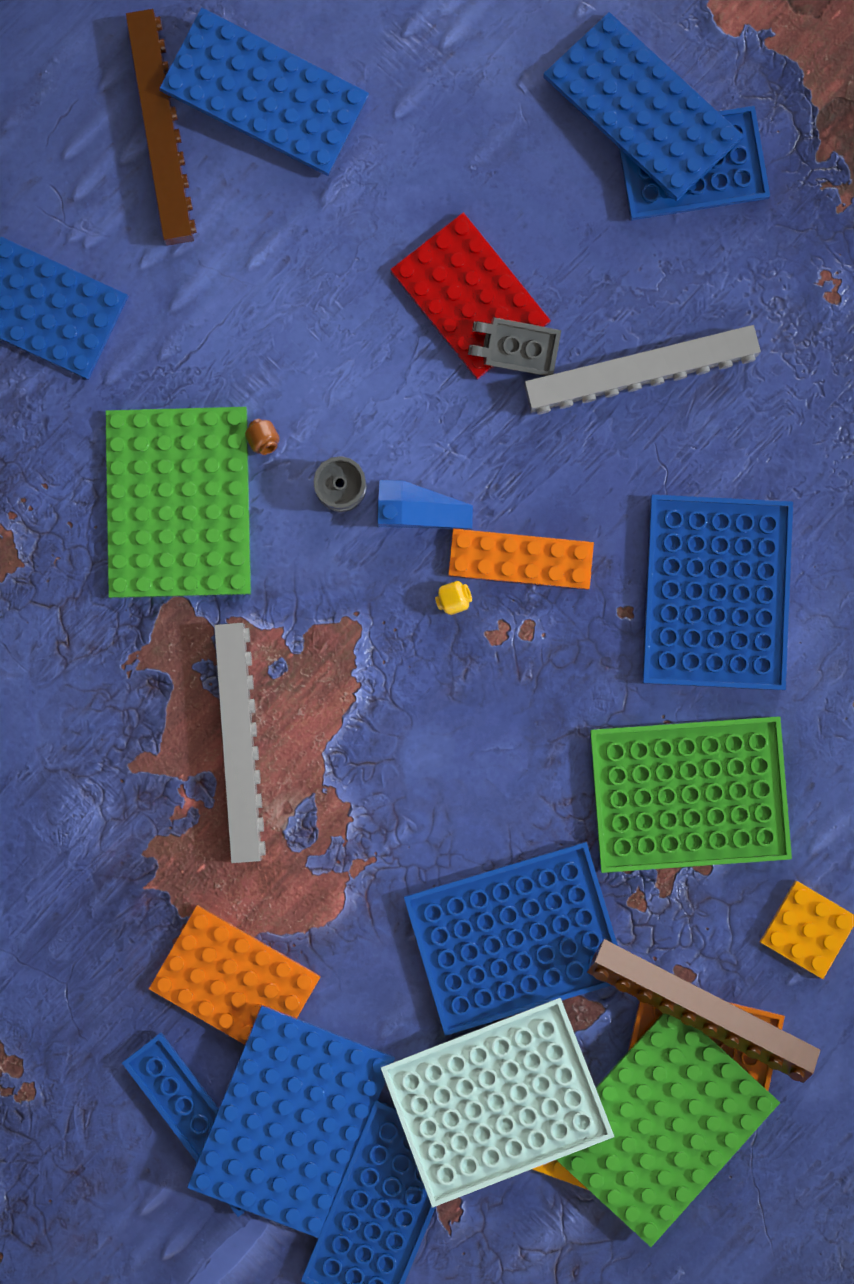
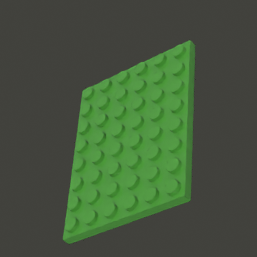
[106,407,251,598]
[590,717,792,873]
[556,1013,780,1247]

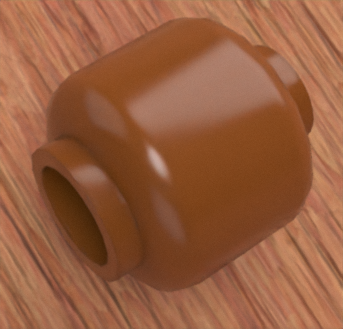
[245,419,280,455]

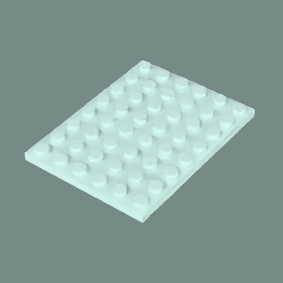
[381,998,614,1207]

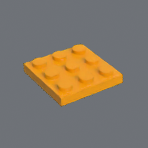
[760,880,854,979]

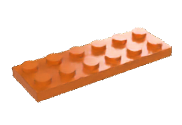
[449,529,594,590]

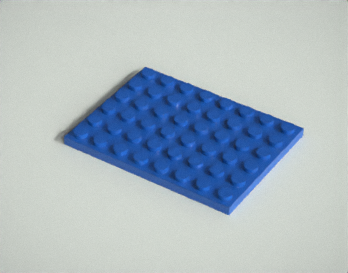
[643,494,793,690]
[404,842,618,1036]
[187,1004,395,1238]

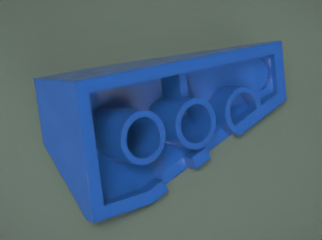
[378,480,473,529]

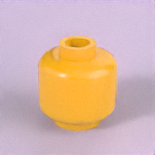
[435,581,472,615]

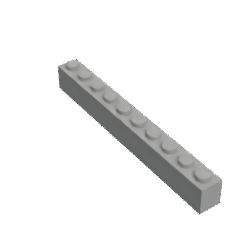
[524,325,761,414]
[214,623,266,863]

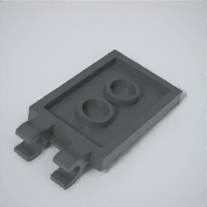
[468,317,561,376]

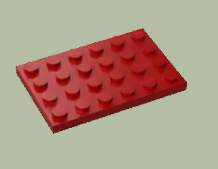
[390,212,551,380]

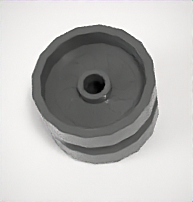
[313,456,367,512]

